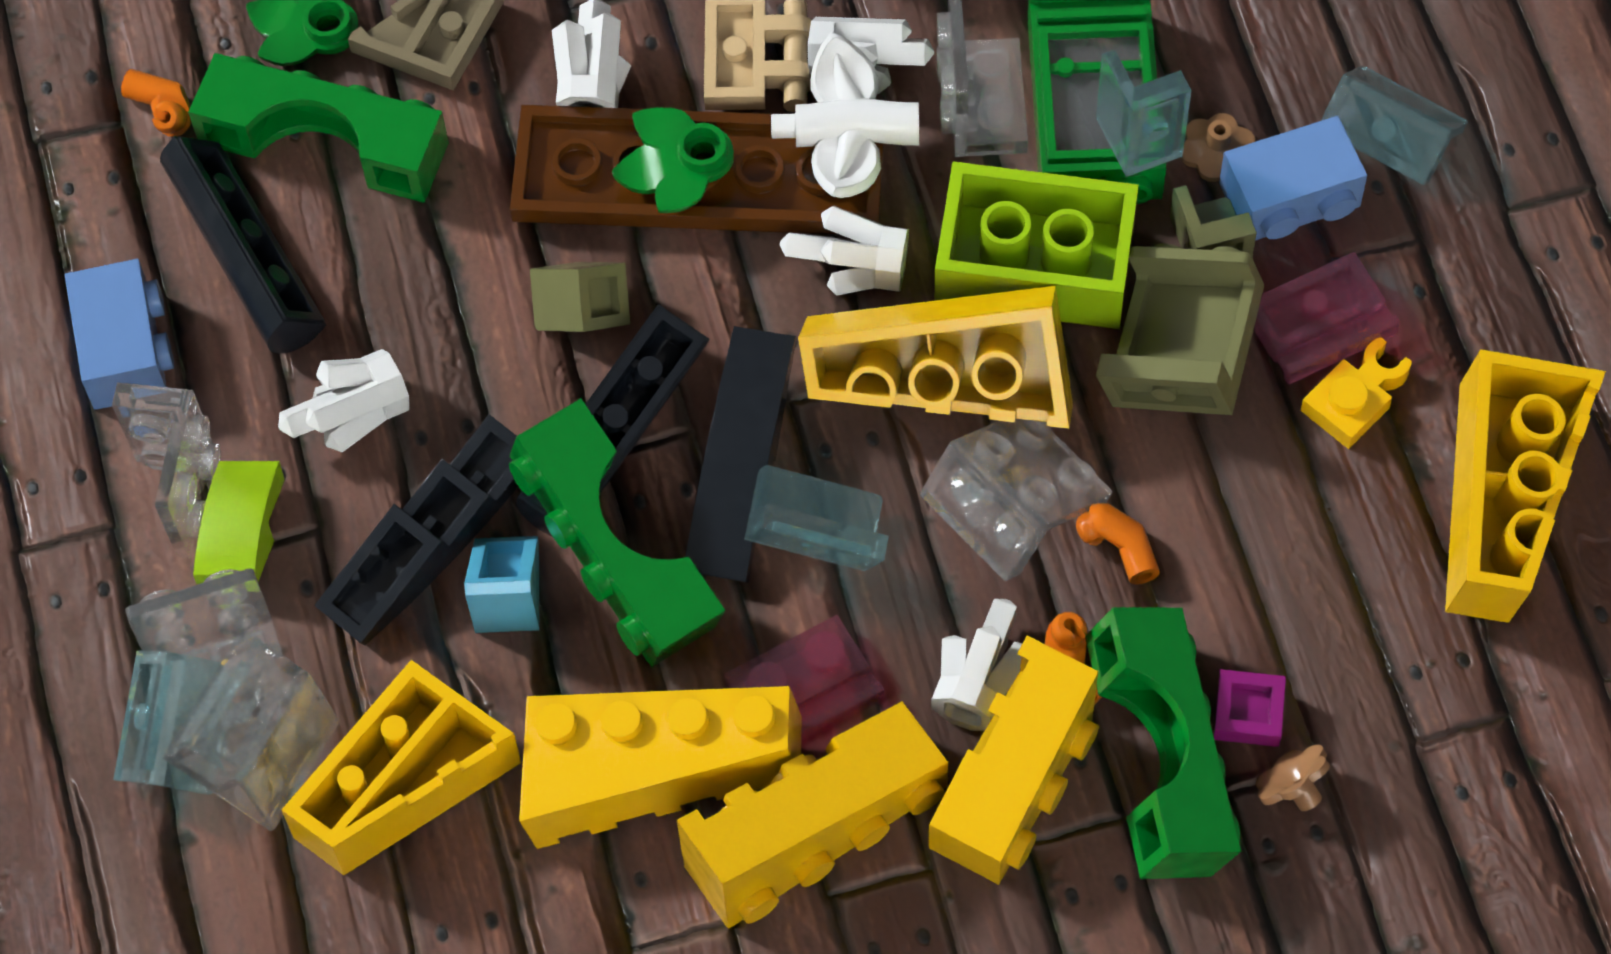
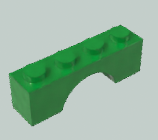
[188,53,449,203]
[509,398,726,667]
[1085,607,1241,879]

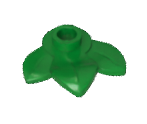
[246,0,359,66]
[612,108,734,213]

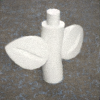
[771,33,919,198]

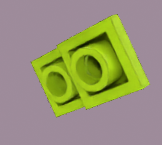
[193,461,285,585]

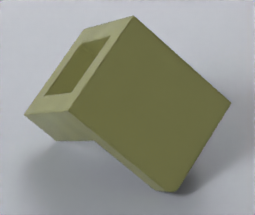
[1170,185,1257,257]
[530,262,630,332]

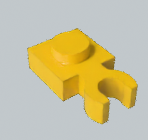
[1300,337,1412,449]

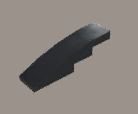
[685,326,797,583]
[314,414,518,645]

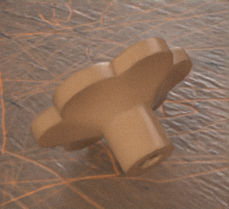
[1180,113,1255,182]
[1255,745,1330,811]

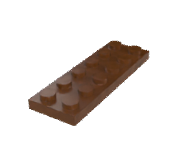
[510,105,884,235]

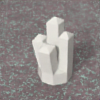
[552,0,631,108]
[808,17,934,94]
[780,206,909,296]
[278,349,409,452]
[931,599,1022,731]

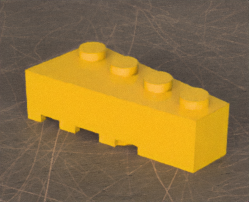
[798,286,1073,429]
[1445,349,1606,623]
[519,686,802,849]

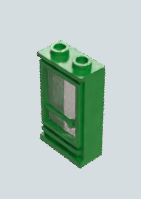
[1027,0,1166,204]

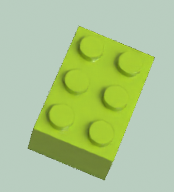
[934,161,1139,329]

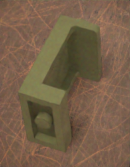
[1096,243,1264,415]

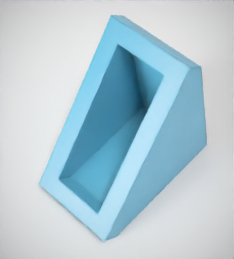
[464,536,539,633]

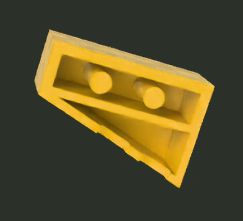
[929,635,1099,885]
[281,660,522,875]

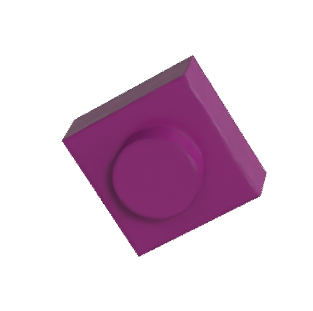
[1213,669,1286,747]

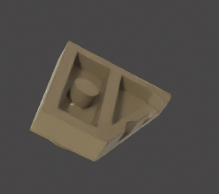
[348,0,505,91]

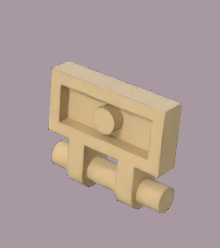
[704,0,812,112]

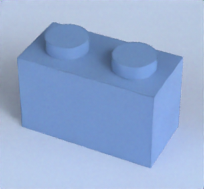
[1219,116,1367,240]
[65,258,174,410]

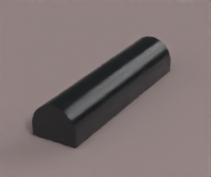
[160,136,326,354]
[516,304,710,537]

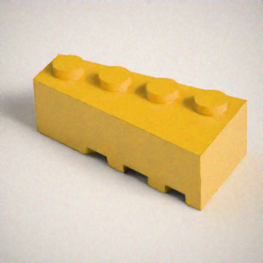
[677,701,948,930]

